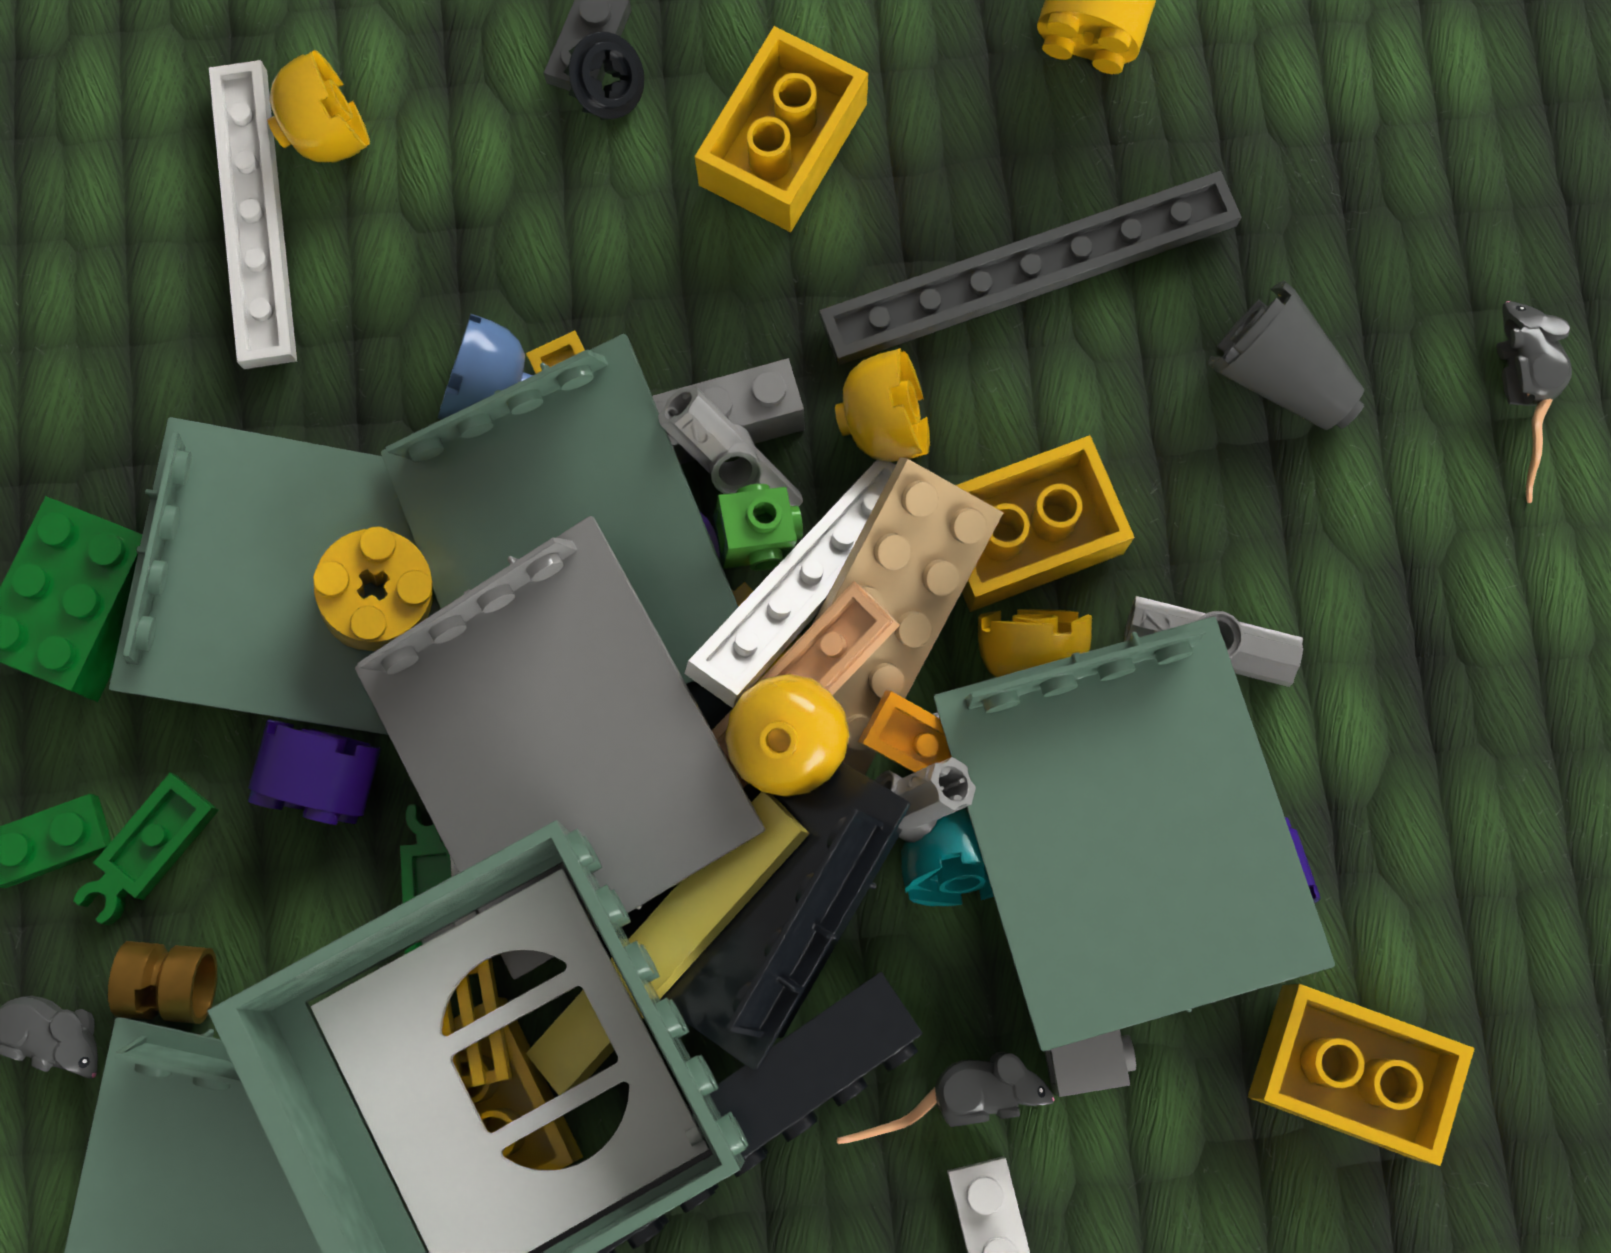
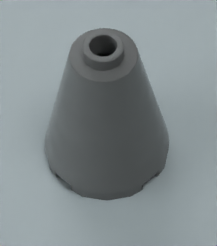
[1208,280,1364,430]

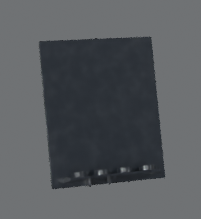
[597,681,911,1071]

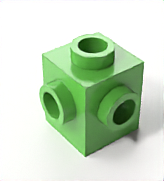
[713,483,803,571]

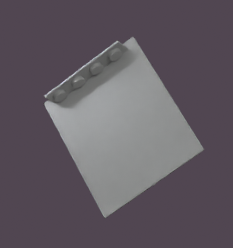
[355,516,765,979]

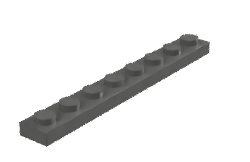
[819,171,1242,366]

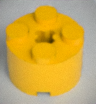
[1037,0,1156,74]
[313,526,432,651]

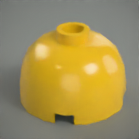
[267,50,370,162]
[835,348,930,462]
[978,609,1092,678]
[725,674,849,797]

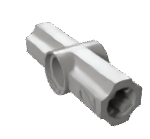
[658,386,803,507]
[1124,596,1304,687]
[874,757,976,843]

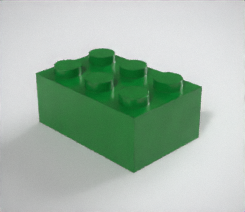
[0,496,143,702]

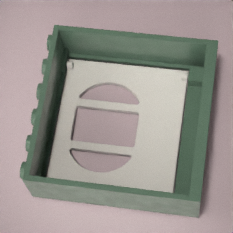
[207,820,749,1253]

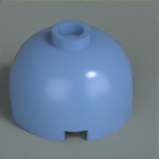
[438,314,533,420]

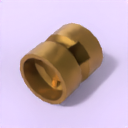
[108,941,217,1024]

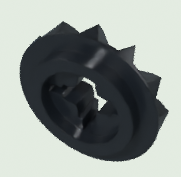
[564,32,644,120]

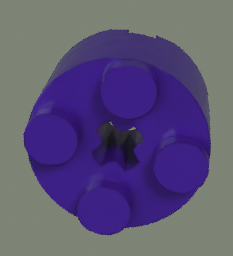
[248,720,382,825]

